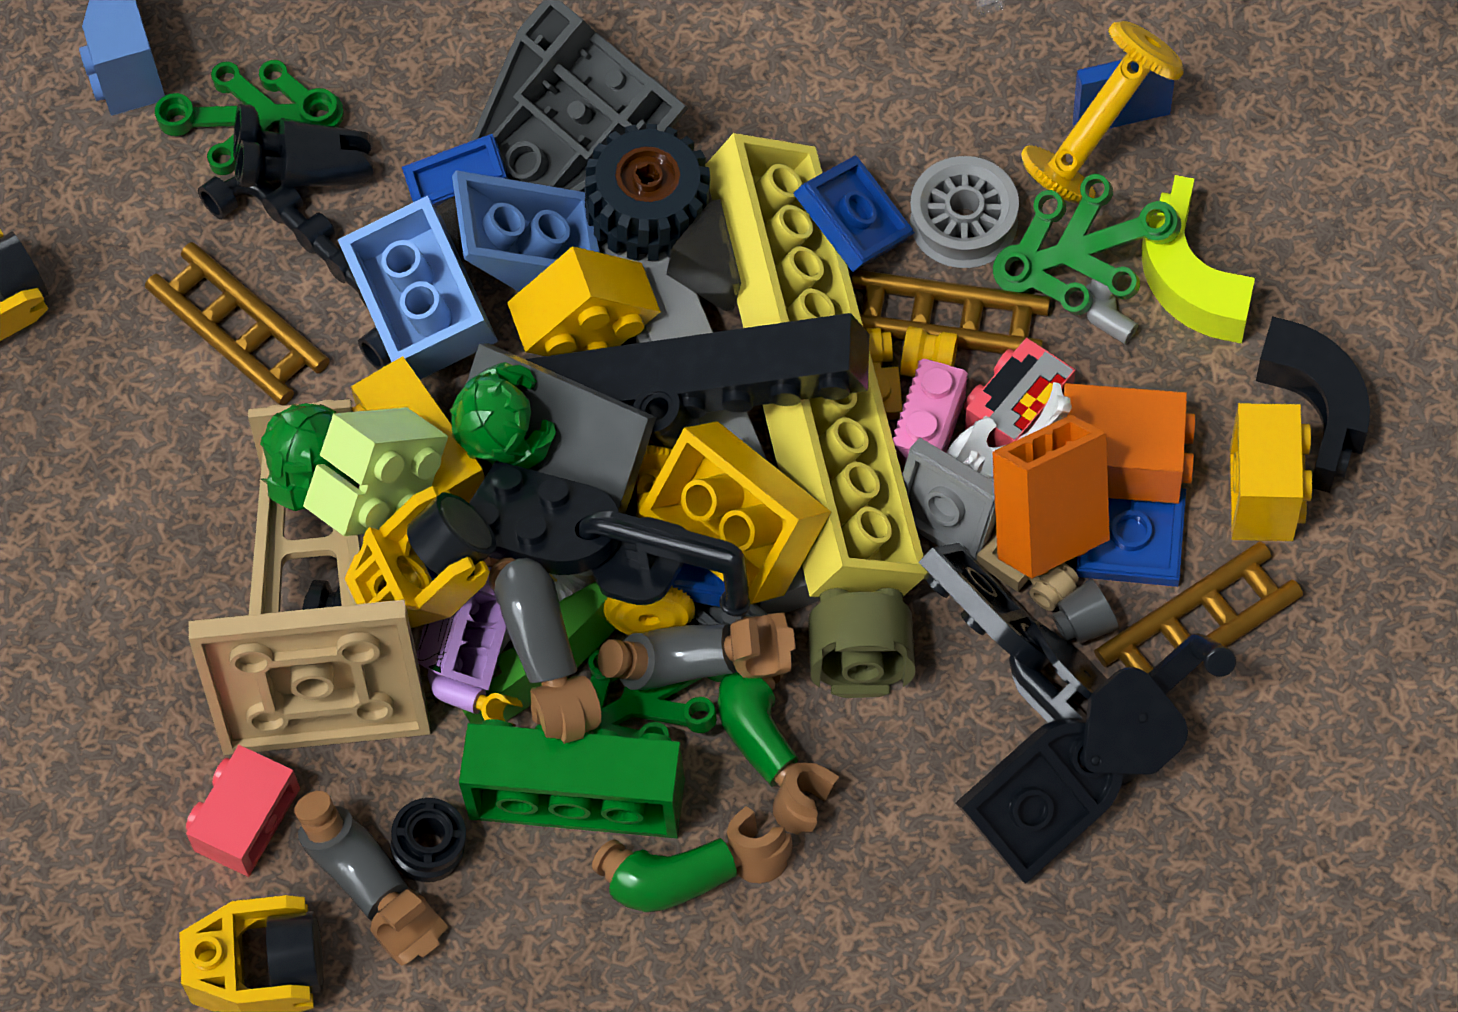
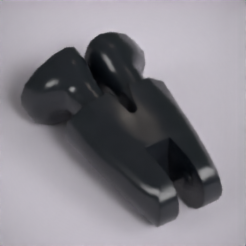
[233,104,373,187]

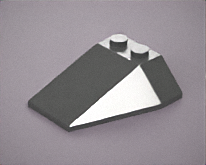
[470,0,688,192]

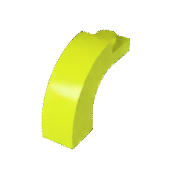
[1141,175,1255,344]

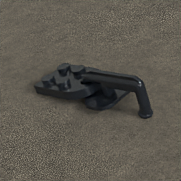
[469,461,751,617]
[919,543,1138,786]
[955,633,1236,884]

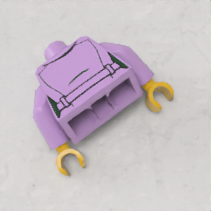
[416,567,557,727]

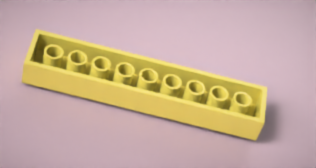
[705,133,928,597]

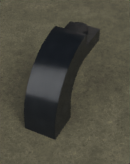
[1256,316,1370,493]

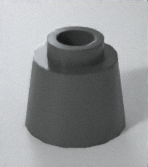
[1052,578,1119,644]

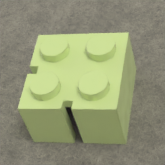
[303,407,448,536]

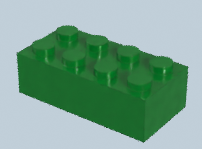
[459,719,685,839]

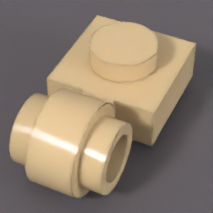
[977,533,1079,611]

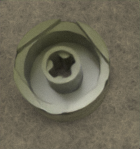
[808,588,915,698]

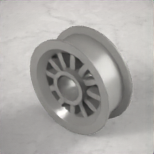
[910,156,1019,268]

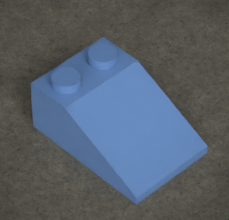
[79,0,165,116]
[452,170,599,292]

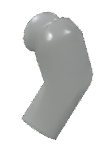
[1086,279,1138,345]

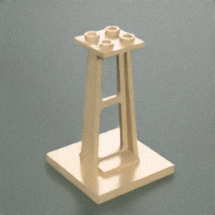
[189,399,431,755]

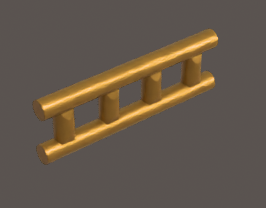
[145,242,330,406]
[852,270,1050,354]
[1094,541,1303,673]

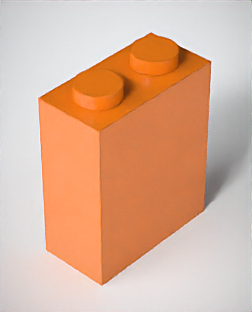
[1064,383,1195,504]
[992,415,1110,578]

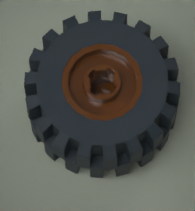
[585,123,710,261]

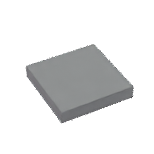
[902,438,996,561]

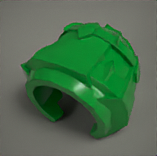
[449,362,556,469]
[260,403,358,511]

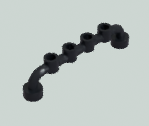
[198,176,391,370]

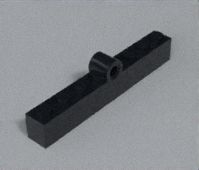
[525,313,870,449]

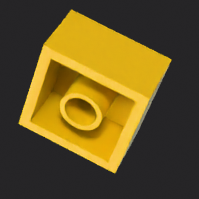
[507,246,661,356]
[1230,403,1312,541]

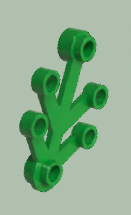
[155,60,344,175]
[993,174,1181,315]
[586,649,725,738]

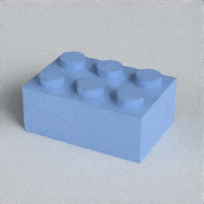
[338,196,498,379]

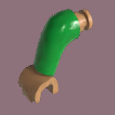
[717,672,839,835]
[592,806,793,913]

